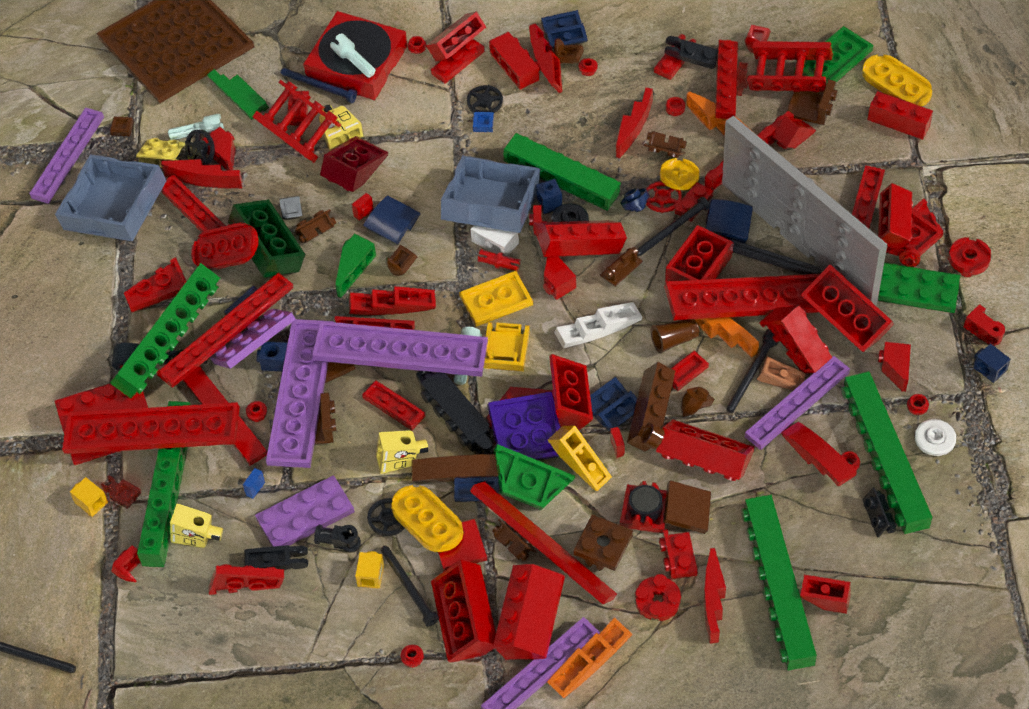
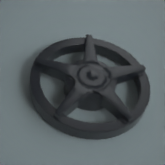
[467,85,503,113]
[184,129,215,165]
[367,498,405,537]

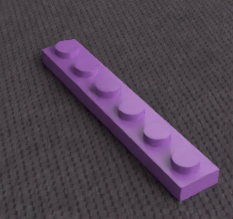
[29,108,104,204]
[745,356,850,450]
[481,617,600,709]

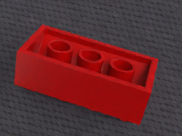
[533,220,627,257]
[801,264,894,352]
[656,419,755,481]
[431,559,496,663]
[493,564,565,660]

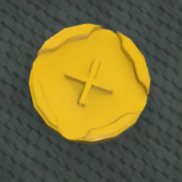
[659,158,700,190]

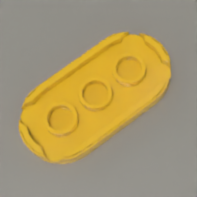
[862,54,932,106]
[391,485,463,552]

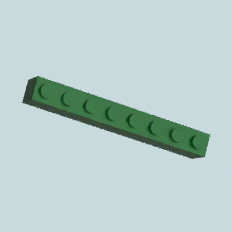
[841,371,933,535]
[741,495,817,671]

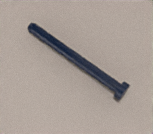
[280,68,357,103]

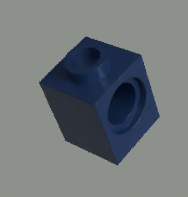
[536,179,562,214]
[256,342,287,372]
[974,343,1011,383]

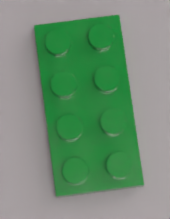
[794,26,874,82]
[878,263,960,313]

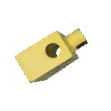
[319,105,363,151]
[376,431,428,474]
[170,504,223,548]

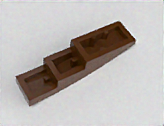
[412,454,498,483]

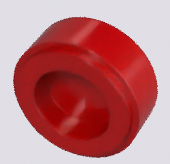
[666,97,685,116]

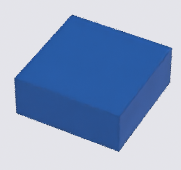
[473,112,494,132]
[243,468,265,499]

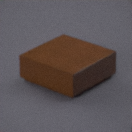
[110,116,134,137]

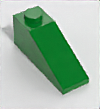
[335,233,376,298]

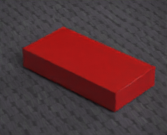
[671,351,709,391]

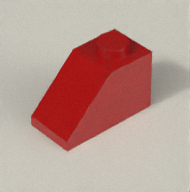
[772,116,816,149]
[202,127,235,170]
[543,256,576,300]
[878,342,911,392]
[800,574,851,614]

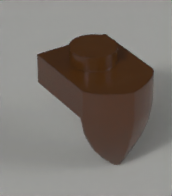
[554,38,584,64]
[386,244,418,276]
[681,387,715,417]

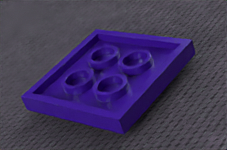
[487,392,560,460]

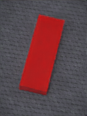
[362,380,426,431]

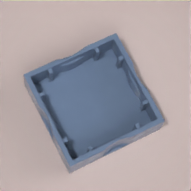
[55,155,166,241]
[441,155,540,233]

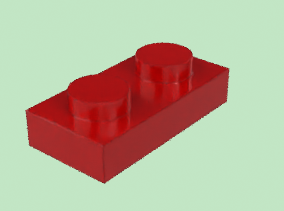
[674,182,714,222]

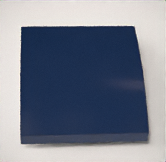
[541,10,588,49]
[363,195,421,245]
[705,199,753,243]
[590,377,637,431]

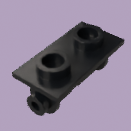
[862,487,897,537]

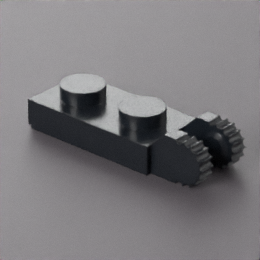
[664,36,718,69]
[244,545,308,570]

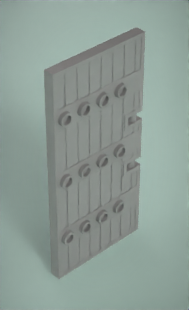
[722,116,887,305]

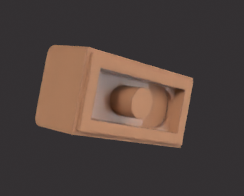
[757,356,806,391]

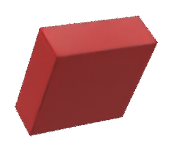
[610,427,625,458]

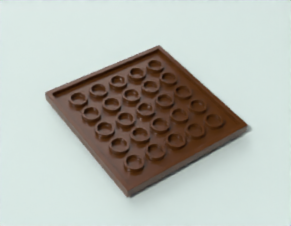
[97,0,254,103]

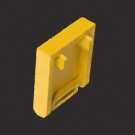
[484,322,530,372]

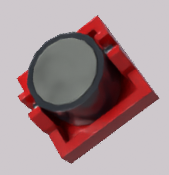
[620,481,666,534]

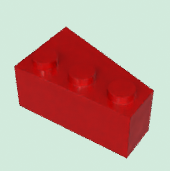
[759,305,833,373]

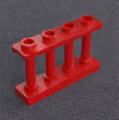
[747,41,833,92]
[252,79,341,163]

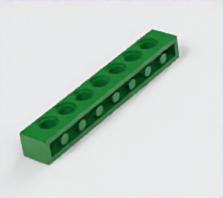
[110,263,220,398]
[137,401,191,567]

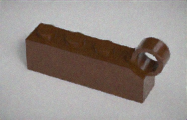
[627,362,675,452]

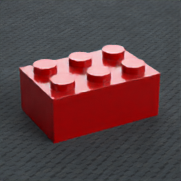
[665,225,733,282]

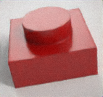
[352,193,374,221]

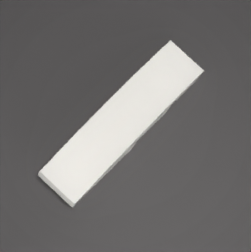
[554,302,642,348]

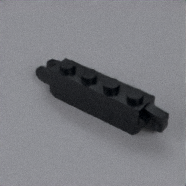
[416,371,493,454]

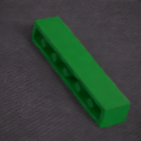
[503,133,621,211]

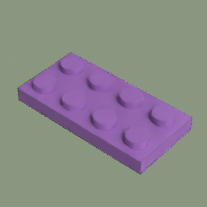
[210,309,295,369]
[255,475,355,547]

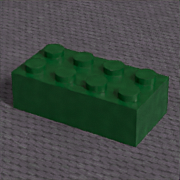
[228,199,306,278]

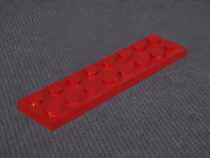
[664,274,820,320]
[62,402,240,454]

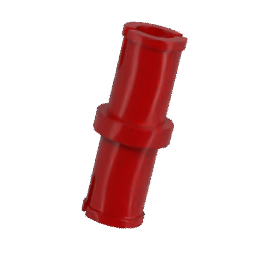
[478,249,521,272]

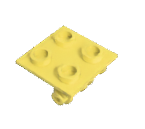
[136,138,185,168]

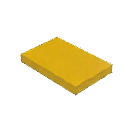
[459,271,533,327]

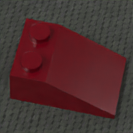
[320,136,389,192]

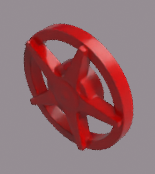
[646,181,682,213]

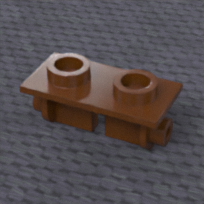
[644,131,687,158]
[294,209,336,243]
[600,247,643,287]
[492,518,537,561]

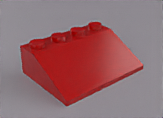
[54,383,148,466]

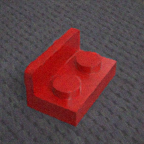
[659,529,698,579]

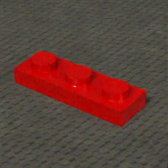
[431,39,485,84]

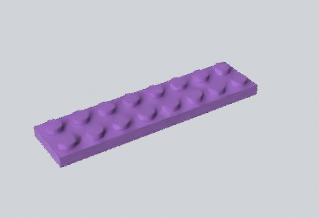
[266,319,334,468]
[312,321,488,377]

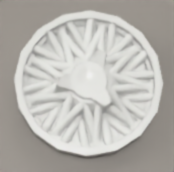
[915,419,956,456]

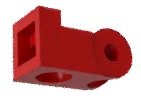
[963,304,1005,346]

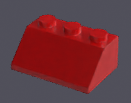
[549,354,593,431]

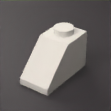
[471,226,519,256]

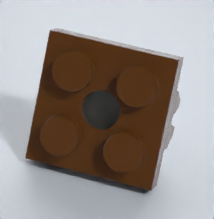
[573,515,633,571]

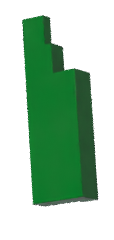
[207,69,269,120]

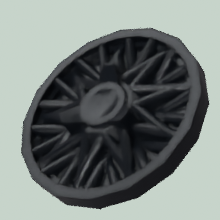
[551,203,589,222]

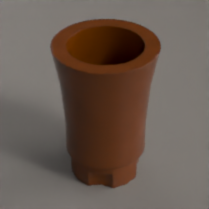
[650,319,700,354]

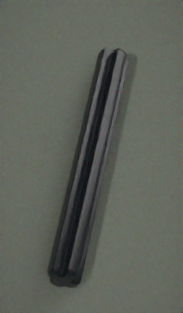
[726,238,822,275]

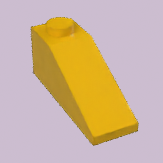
[548,426,612,491]

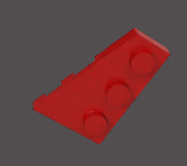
[124,257,186,313]
[209,564,284,595]

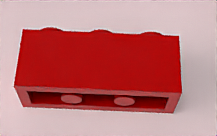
[426,11,487,61]
[489,31,541,90]
[868,91,933,140]
[878,183,913,251]

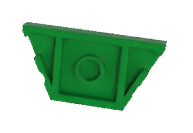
[494,444,575,510]

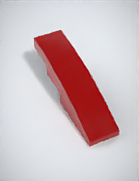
[529,23,562,93]
[616,87,653,158]
[161,159,243,189]
[348,286,436,315]
[781,421,857,487]
[704,548,726,644]

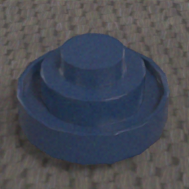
[620,188,650,212]

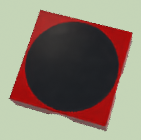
[303,11,408,100]

